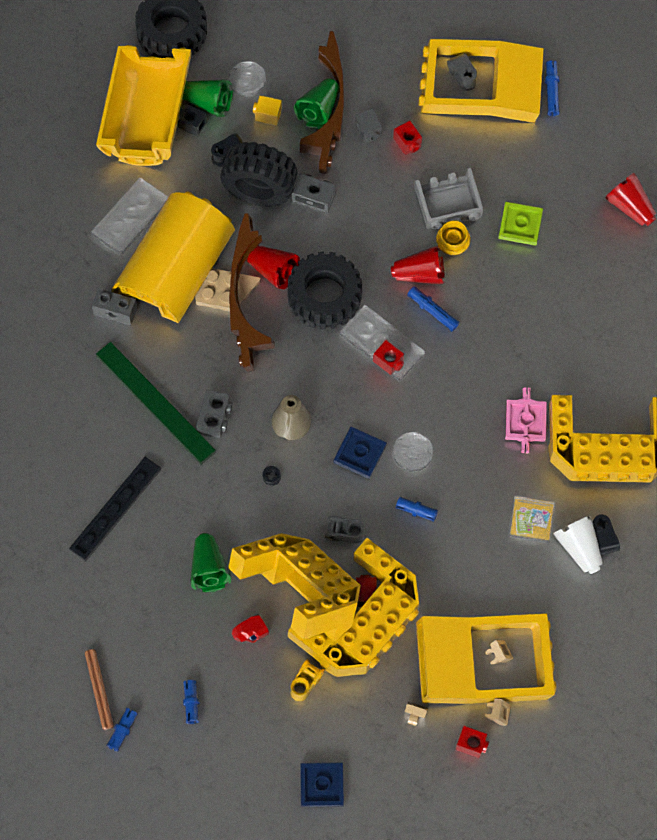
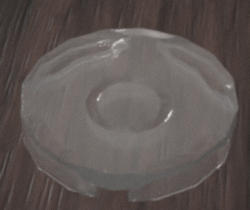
[229,61,266,97]
[393,432,433,472]

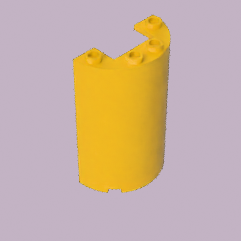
[96,45,192,166]
[111,191,235,323]

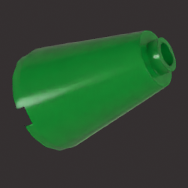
[293,78,340,129]
[182,79,233,118]
[190,533,232,592]

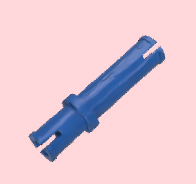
[545,60,560,116]
[407,286,460,332]

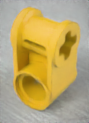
[290,659,325,701]

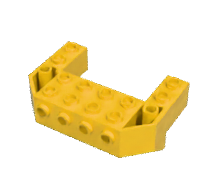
[548,395,657,482]
[228,533,361,641]
[288,538,419,677]

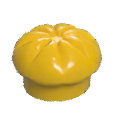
[436,221,471,255]

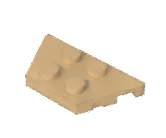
[195,268,261,311]

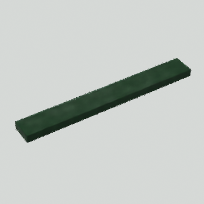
[96,341,216,465]

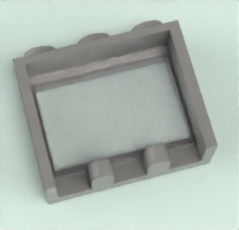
[414,168,483,230]

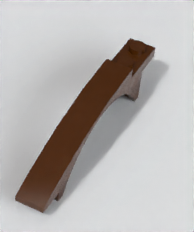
[300,31,344,174]
[229,213,275,372]

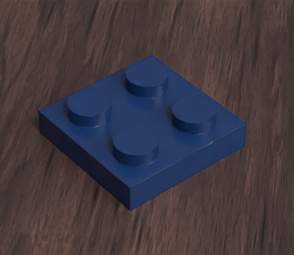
[333,427,387,479]
[301,763,344,807]

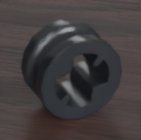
[262,466,281,486]

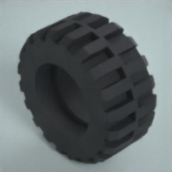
[135,0,207,59]
[220,142,298,207]
[288,251,362,330]

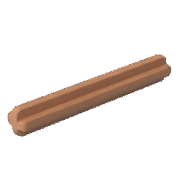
[85,649,114,730]

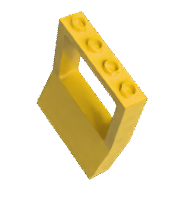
[418,39,544,123]
[416,613,556,704]

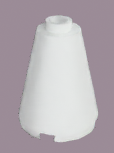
[553,515,603,574]

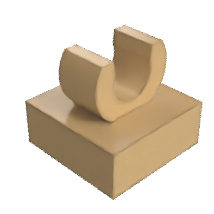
[485,640,514,664]
[485,699,511,726]
[405,702,428,726]

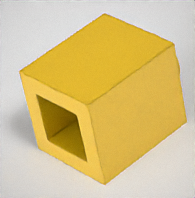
[253,96,282,125]

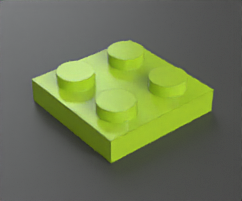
[498,202,543,246]

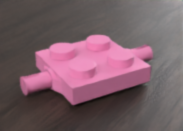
[505,387,547,454]

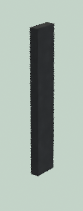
[69,456,161,562]

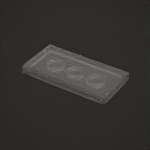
[91,178,168,256]
[340,305,425,382]

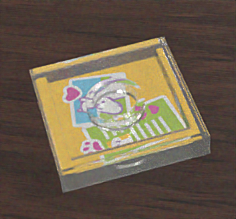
[509,496,555,542]

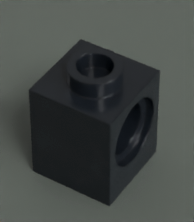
[177,104,207,137]

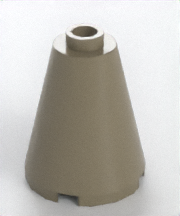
[271,395,311,441]

